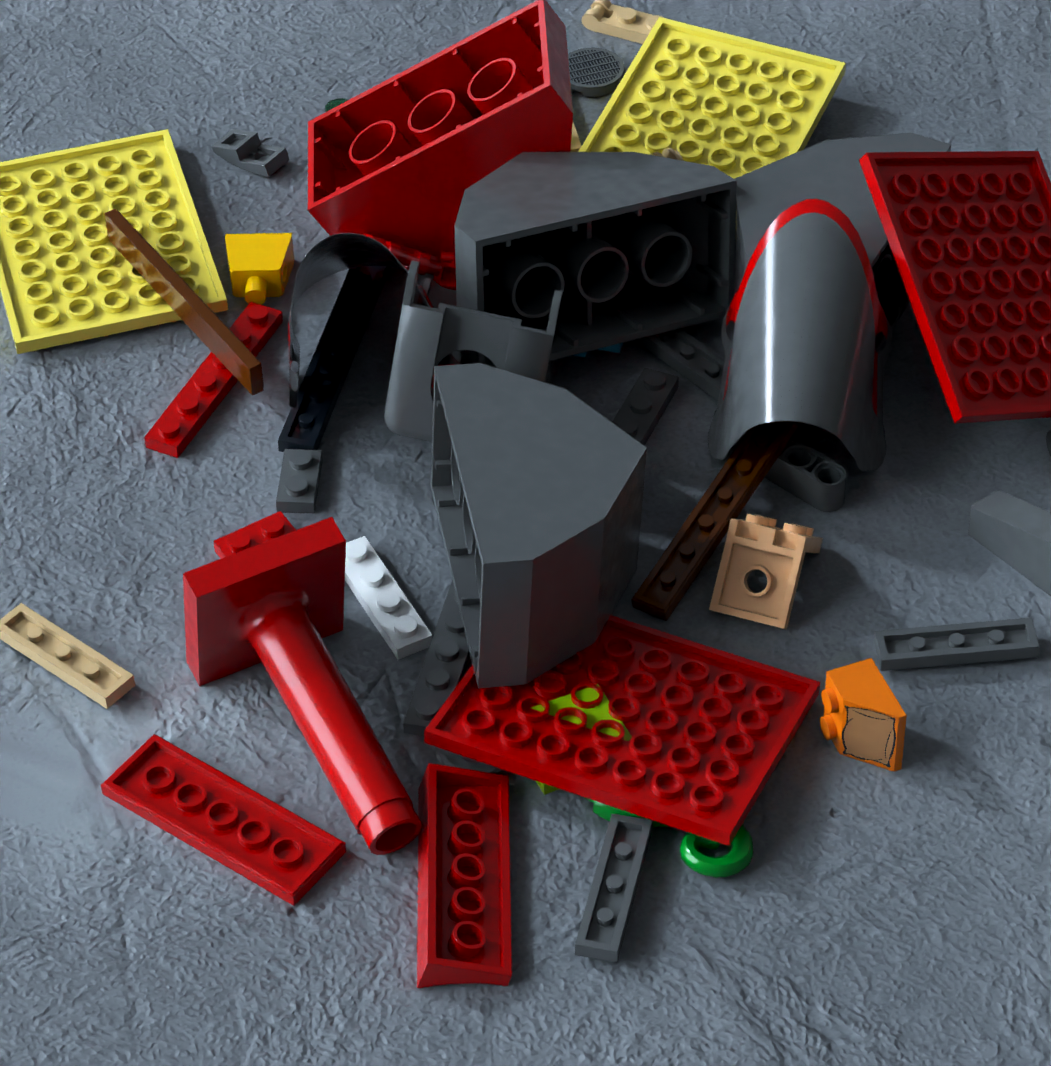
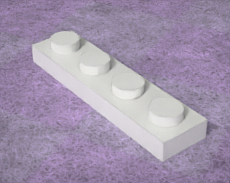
[345,536,433,660]

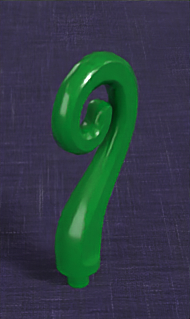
[584,797,754,878]

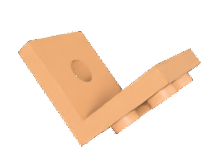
[709,513,823,629]

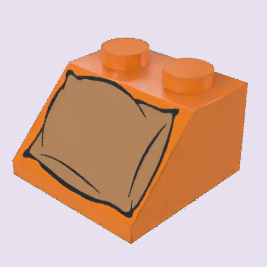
[820,658,907,772]

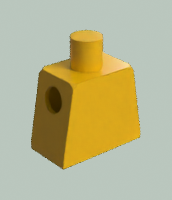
[225,233,294,305]

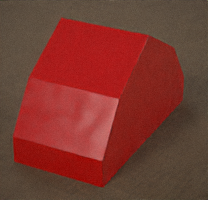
[308,0,573,261]

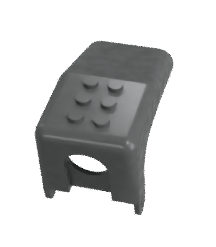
[384,260,563,443]

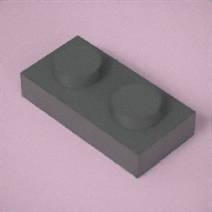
[276,449,323,514]

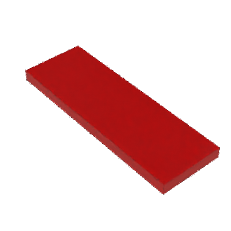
[101,734,346,906]

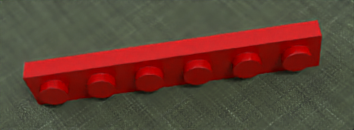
[144,302,283,458]

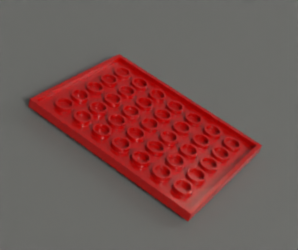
[859,151,1051,424]
[424,615,820,846]

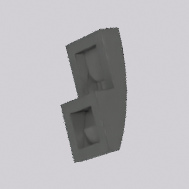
[212,129,290,177]

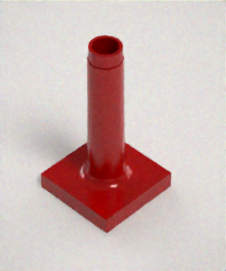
[183,517,422,855]

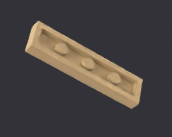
[0,603,135,709]

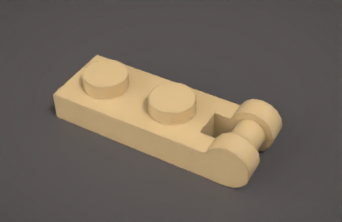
[582,0,675,44]

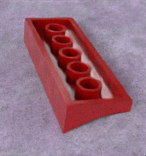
[417,763,512,989]

